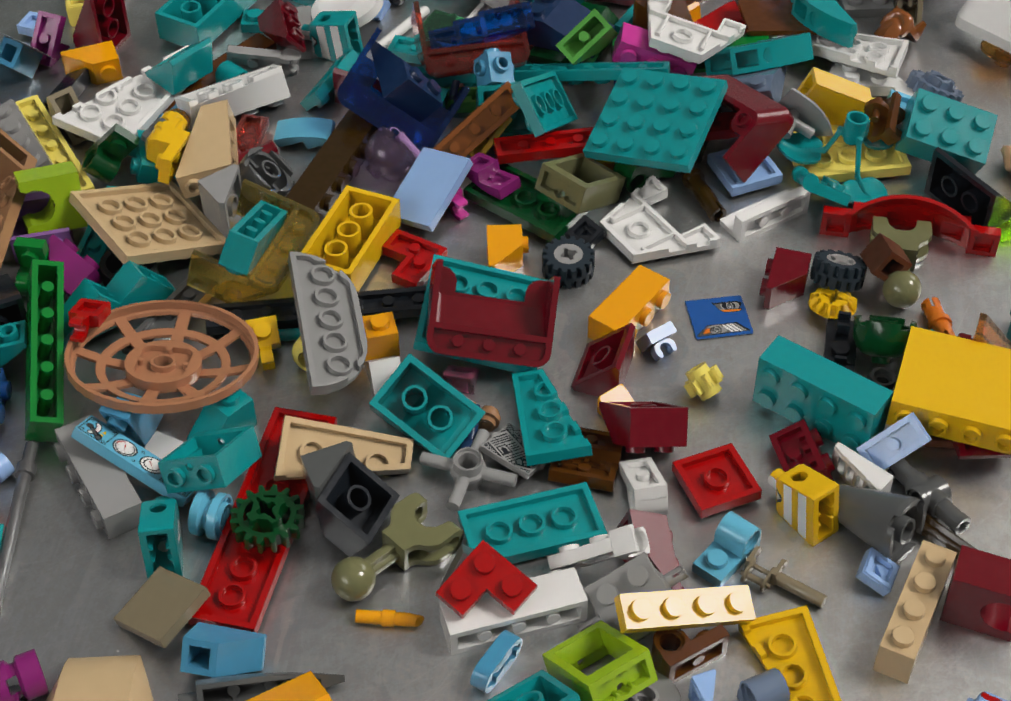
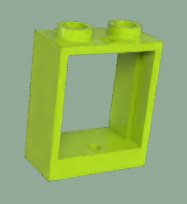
[542,620,658,701]

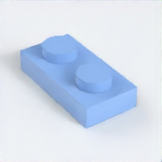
[856,412,932,470]

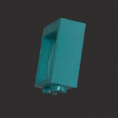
[158,425,262,494]

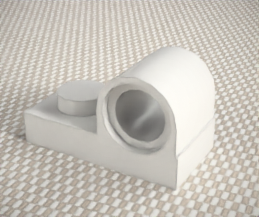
[619,457,668,515]

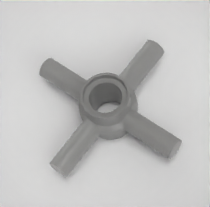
[419,429,518,511]

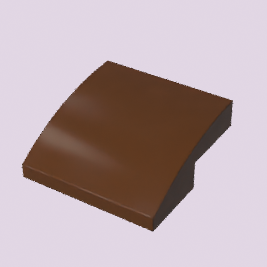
[548,427,624,492]

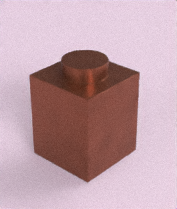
[860,233,913,282]

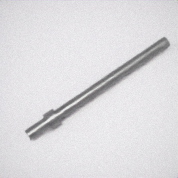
[0,441,39,611]

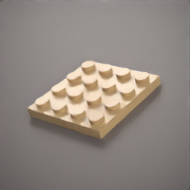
[69,181,226,265]

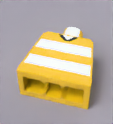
[768,464,839,547]

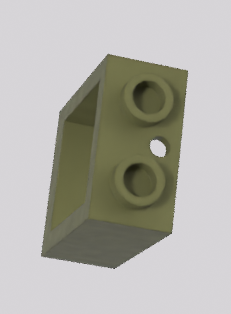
[535,153,626,214]

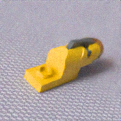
[141,108,190,185]

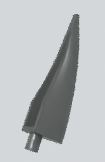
[178,672,345,701]

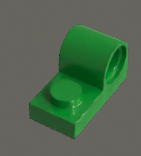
[13,237,49,297]

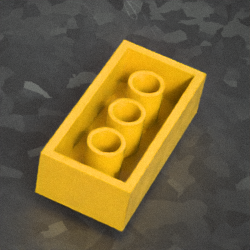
[301,185,401,292]

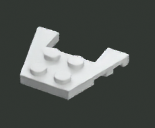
[647,0,747,64]
[829,63,915,96]
[599,175,721,263]

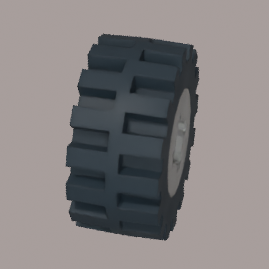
[542,236,595,289]
[810,249,867,292]

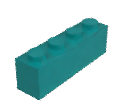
[218,200,288,276]

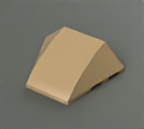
[46,655,154,701]

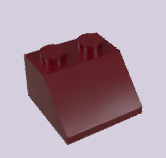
[599,401,688,453]

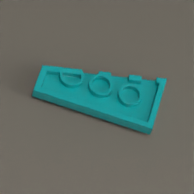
[512,369,593,466]

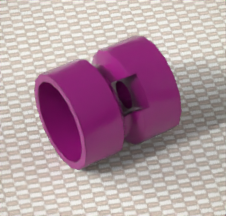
[0,649,49,701]

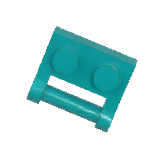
[791,166,852,206]

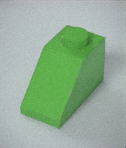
[555,8,618,65]

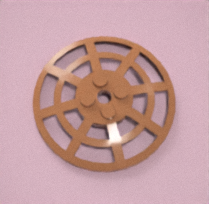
[64,300,259,414]

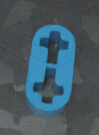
[470,630,523,694]

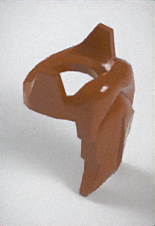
[874,6,927,43]

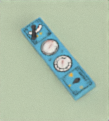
[71,415,199,508]

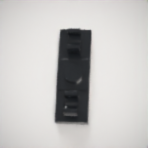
[823,311,857,372]

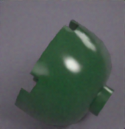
[853,315,917,364]

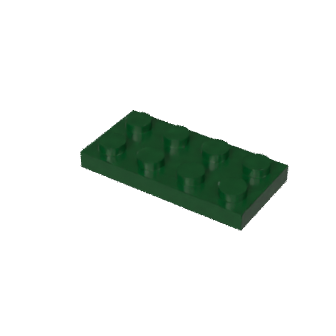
[463,164,588,242]

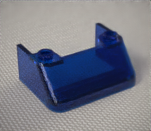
[337,27,470,151]

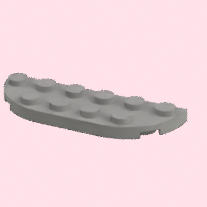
[288,251,368,395]

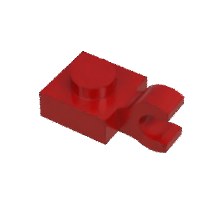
[68,298,111,343]

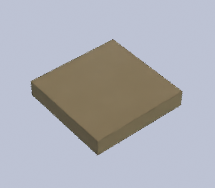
[113,566,211,649]

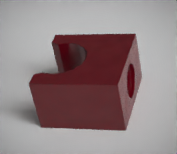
[940,545,1011,642]

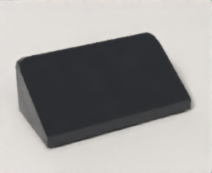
[43,68,91,110]

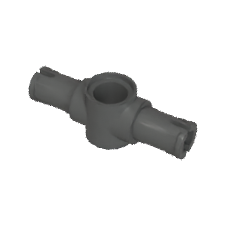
[887,458,971,535]

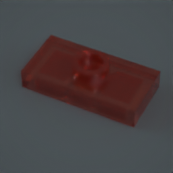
[236,114,270,152]

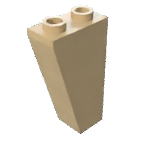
[176,100,239,199]

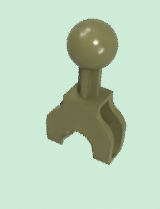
[869,216,932,308]
[331,492,464,602]

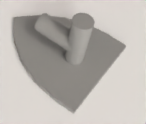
[778,88,833,139]

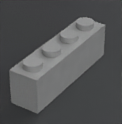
[53,414,142,540]

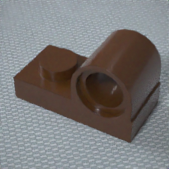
[651,624,730,683]

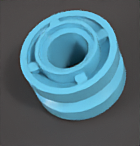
[188,489,233,541]

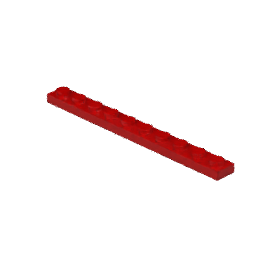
[493,111,740,164]

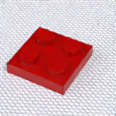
[672,443,762,519]

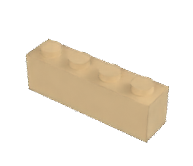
[873,540,957,684]

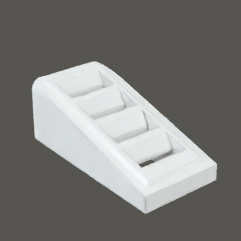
[832,442,894,492]

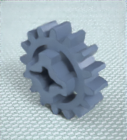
[905,69,964,102]

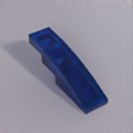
[428,1,536,59]

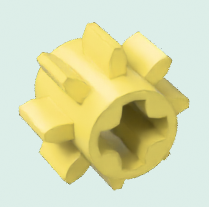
[684,362,724,401]

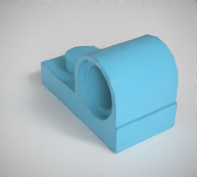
[692,511,762,587]

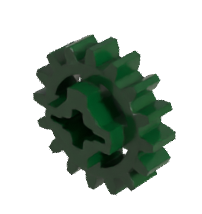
[230,484,306,554]

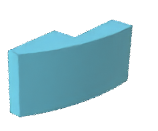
[274,117,336,149]

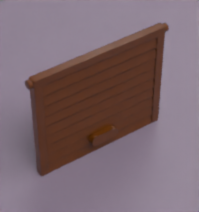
[735,0,818,36]

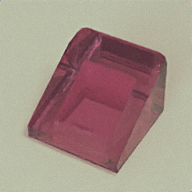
[442,365,479,395]

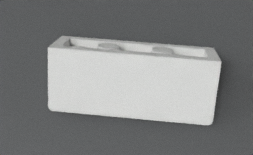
[720,186,811,243]

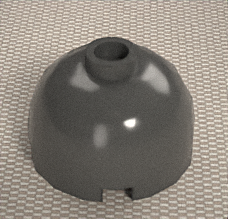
[239,146,295,203]

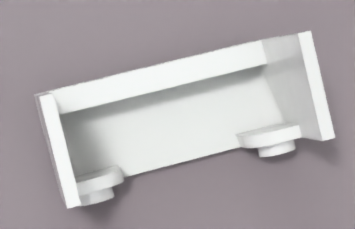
[954,0,1011,53]

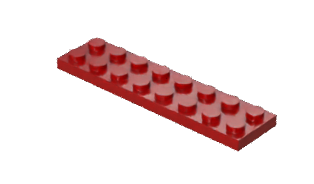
[188,407,337,633]

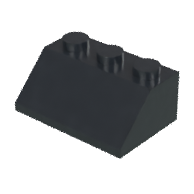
[924,147,1011,231]

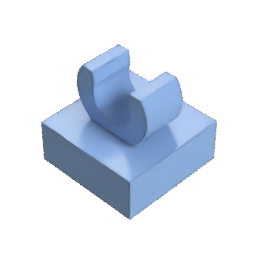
[635,321,677,361]

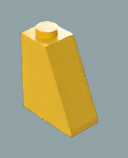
[797,67,872,125]

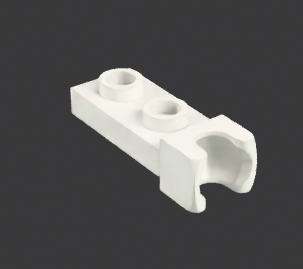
[547,524,650,571]

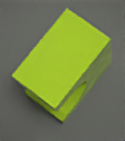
[13,161,88,234]

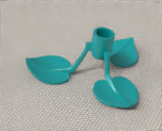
[777,111,894,204]

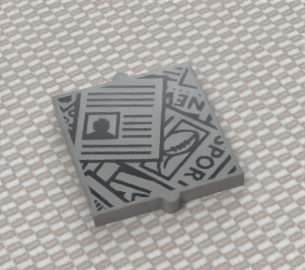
[480,423,545,480]

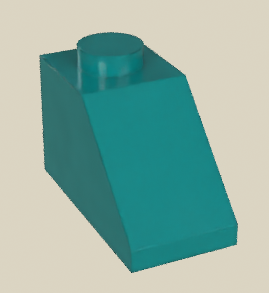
[186,389,257,443]

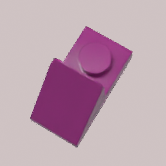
[30,10,70,67]

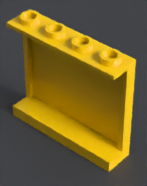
[886,326,1011,455]

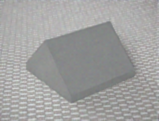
[198,164,245,239]

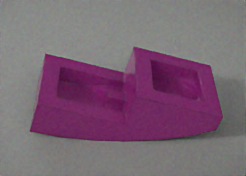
[466,152,521,200]

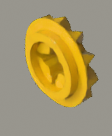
[808,287,857,319]

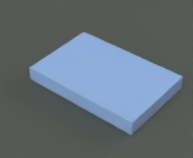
[393,147,473,232]

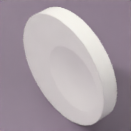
[311,0,383,28]

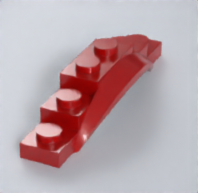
[819,194,1001,257]

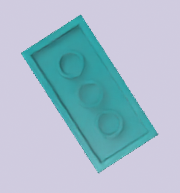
[510,70,578,138]
[458,482,608,564]

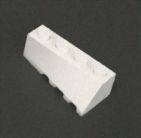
[174,64,291,131]

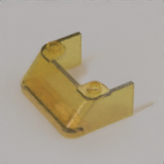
[186,179,320,303]

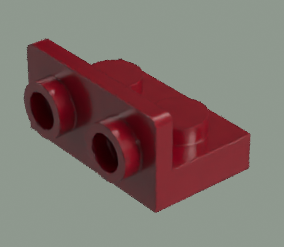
[769,419,836,481]

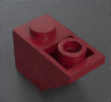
[759,247,812,310]

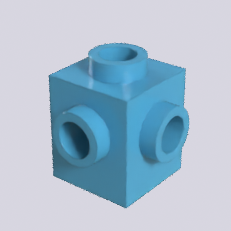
[473,48,515,86]

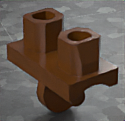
[864,91,906,146]

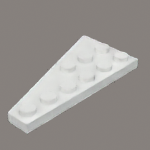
[769,33,909,78]
[52,45,190,143]

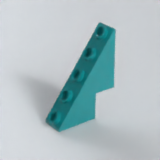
[64,261,176,353]

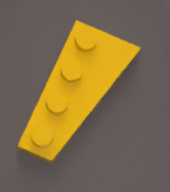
[738,605,842,701]

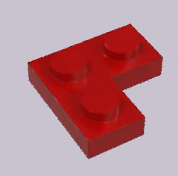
[382,229,448,288]
[436,540,538,619]

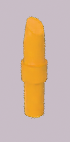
[355,609,424,628]

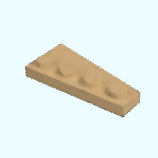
[274,415,414,481]

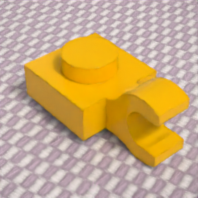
[245,315,282,371]

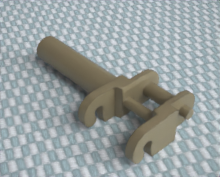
[740,545,828,608]

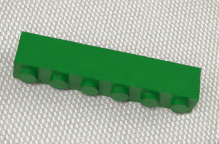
[25,259,64,442]

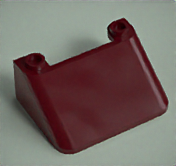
[426,259,561,368]

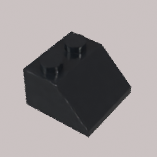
[314,452,400,557]

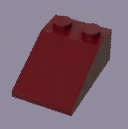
[73,0,131,51]

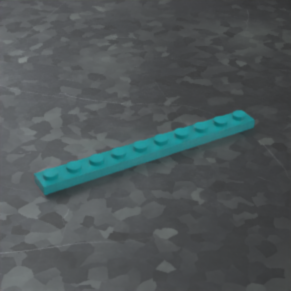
[418,61,670,87]

